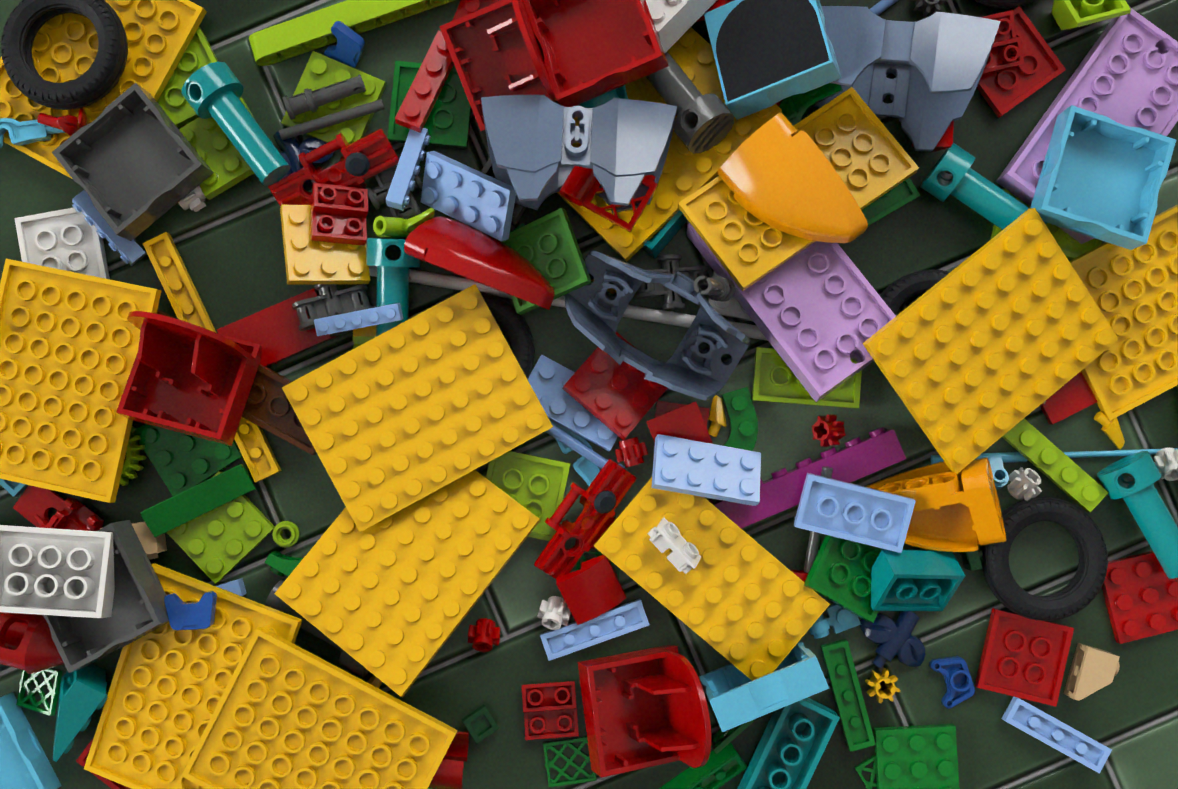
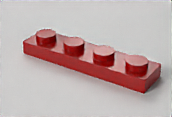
[395,30,454,133]

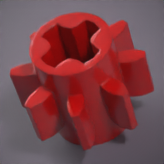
[812,414,846,447]
[615,437,648,468]
[467,618,500,652]

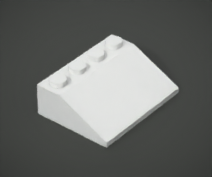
[0,525,115,618]

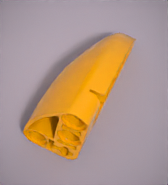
[717,113,868,243]
[866,457,1006,552]

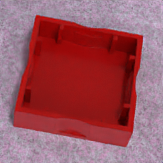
[523,0,669,107]

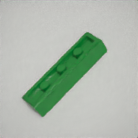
[140,464,256,538]
[659,742,748,789]

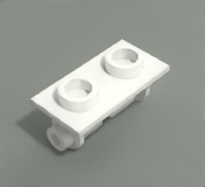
[647,517,701,574]

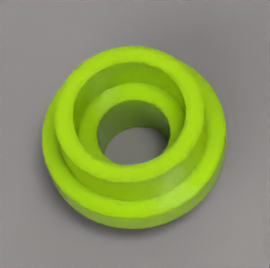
[272,521,300,548]

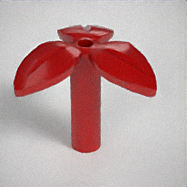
[37,108,87,136]

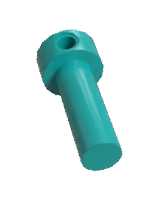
[182,61,290,186]
[920,142,1047,230]
[366,238,421,337]
[1097,451,1178,579]

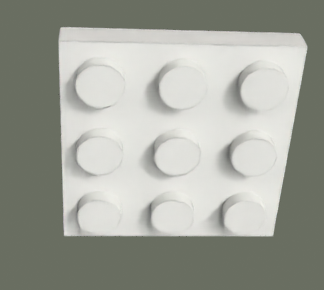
[14,208,110,279]

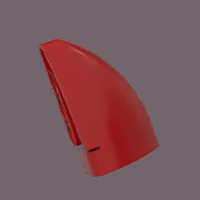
[404,216,554,310]

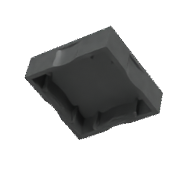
[52,83,214,241]
[43,520,169,673]

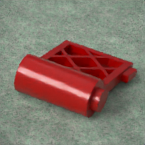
[559,166,658,233]

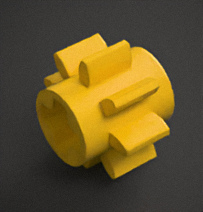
[865,668,900,703]

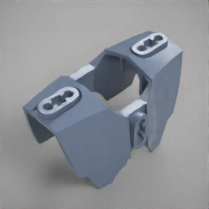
[813,6,1001,151]
[481,95,677,214]
[564,250,751,401]

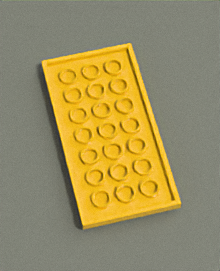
[678,87,919,291]
[594,477,830,681]

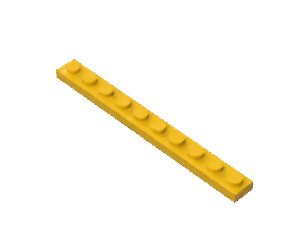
[142,232,282,483]

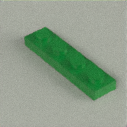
[820,639,876,752]

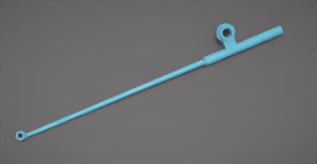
[931,448,1178,490]

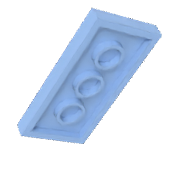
[421,151,516,241]
[528,354,618,452]
[651,434,761,506]
[793,473,916,553]

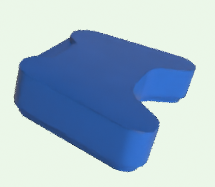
[324,21,365,68]
[164,591,217,631]
[929,656,975,708]

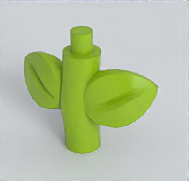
[373,208,435,239]

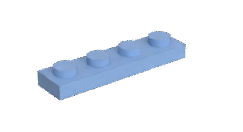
[540,599,650,661]
[1001,696,1112,774]

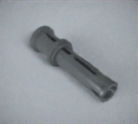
[282,75,366,120]
[694,276,735,302]

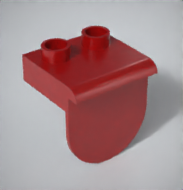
[439,0,558,131]
[116,311,262,446]
[578,645,711,778]

